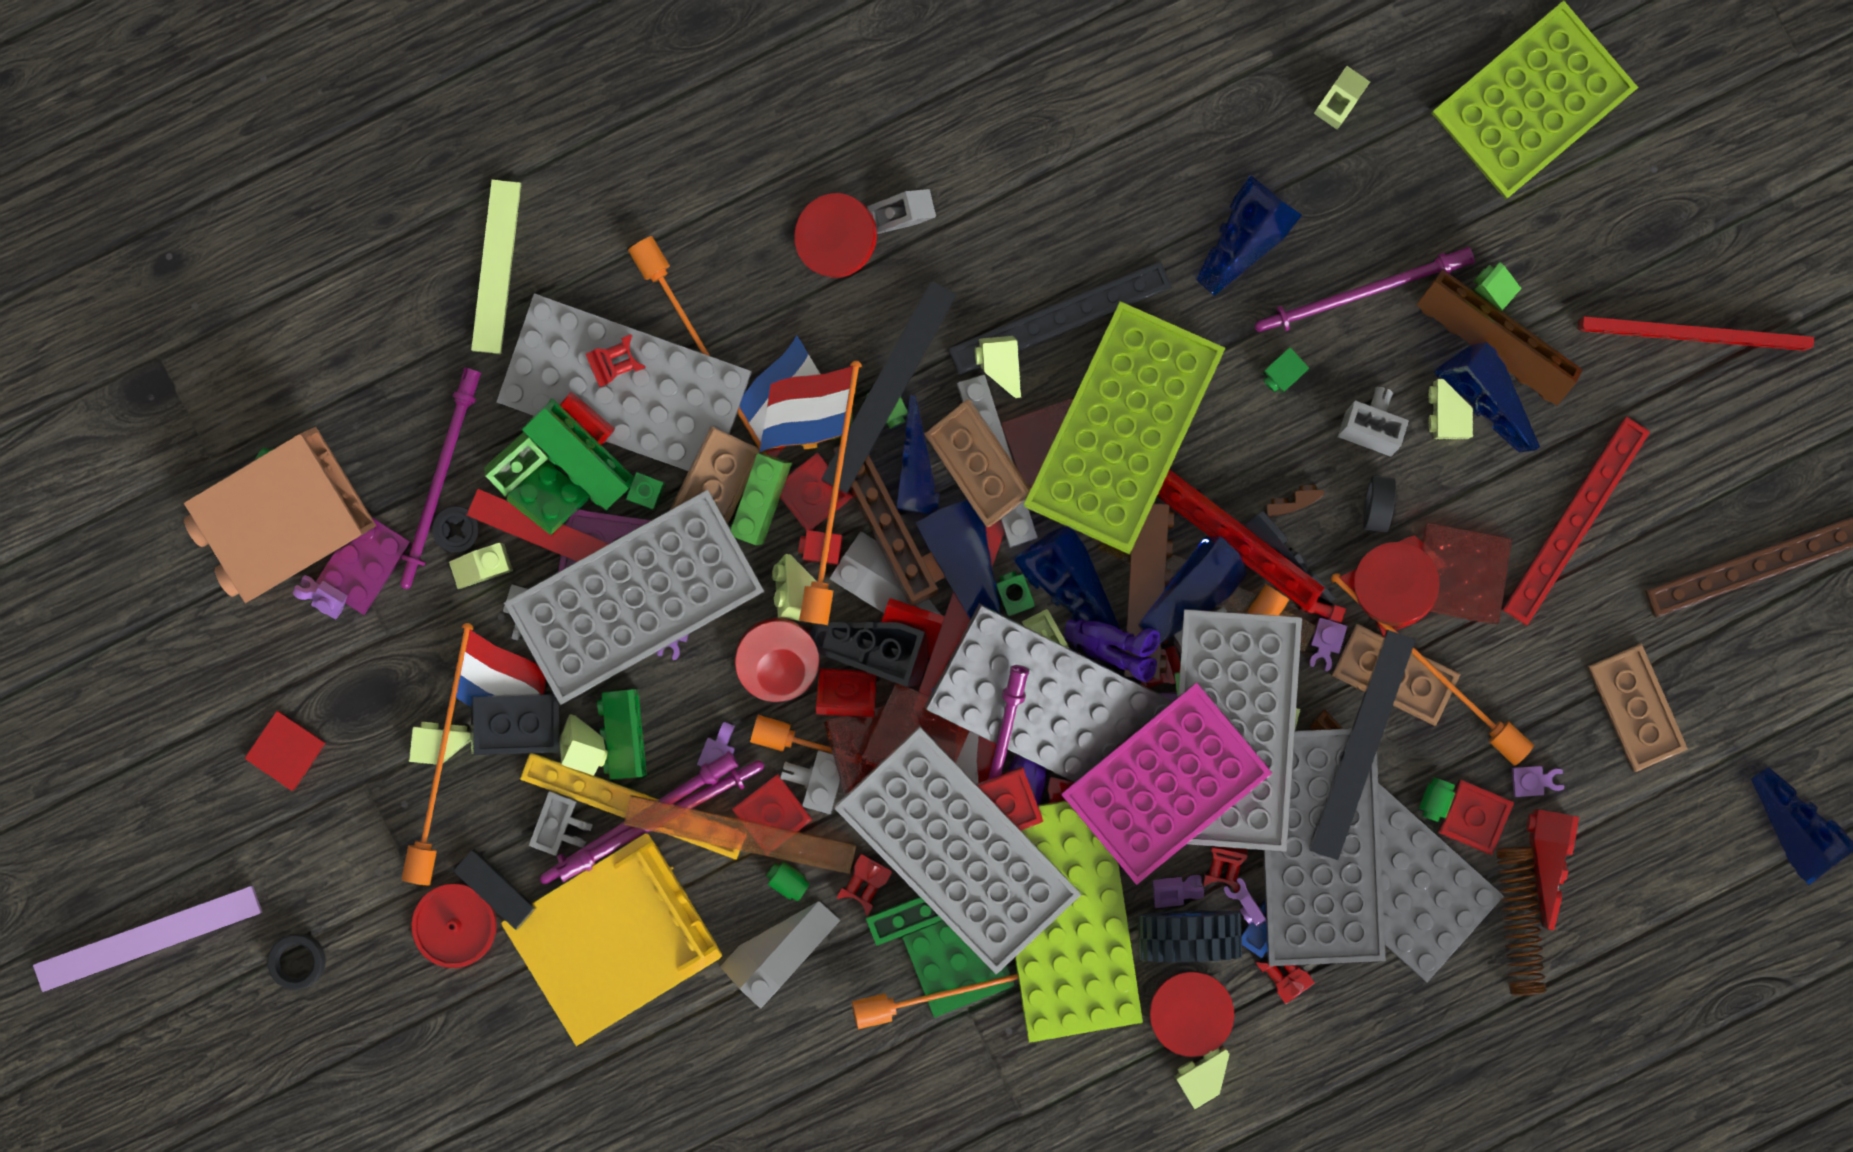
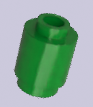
[1418,777,1455,822]
[765,861,810,902]

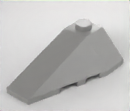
[830,531,941,615]
[720,901,840,1008]

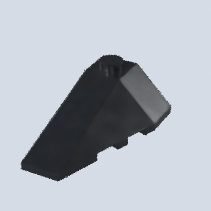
[1244,511,1336,604]
[810,622,928,687]

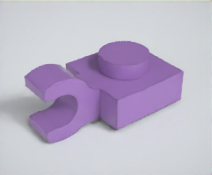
[293,575,348,620]
[697,722,735,766]
[1153,875,1204,908]
[1224,878,1267,927]

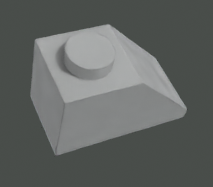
[867,189,936,234]

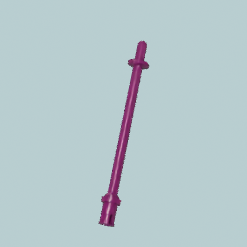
[1255,246,1475,332]
[400,367,482,589]
[989,665,1029,779]
[540,751,739,884]
[555,760,764,882]

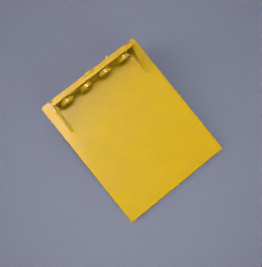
[501,833,722,1046]

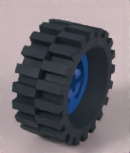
[1138,910,1242,962]

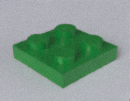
[507,461,589,535]

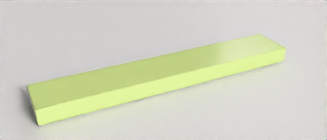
[471,180,521,354]

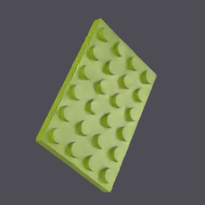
[1432,1,1638,200]

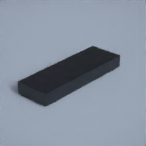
[454,849,537,930]

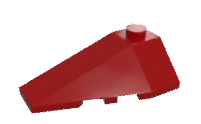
[1526,809,1579,930]

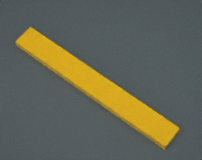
[520,753,747,860]

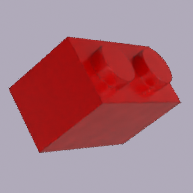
[798,530,843,566]

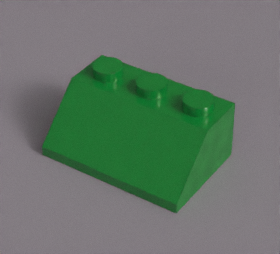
[597,689,647,780]

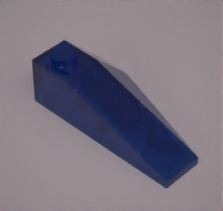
[1196,175,1302,296]
[1434,342,1540,453]
[897,395,940,515]
[916,500,1000,620]
[1014,526,1121,630]
[1138,536,1247,644]
[1751,767,1853,885]

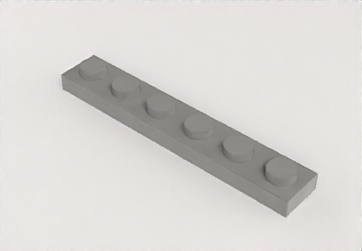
[957,375,1037,548]

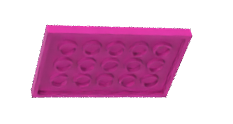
[1061,682,1273,885]

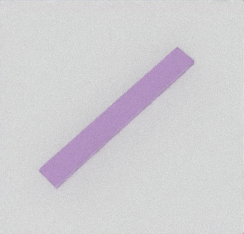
[33,886,263,992]

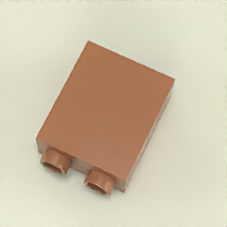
[184,427,376,604]

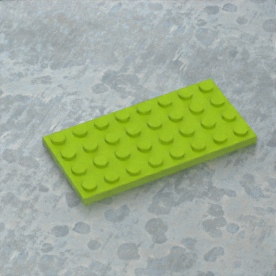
[1024,301,1225,554]
[1015,801,1143,1043]

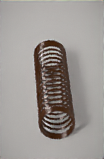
[1496,847,1547,995]

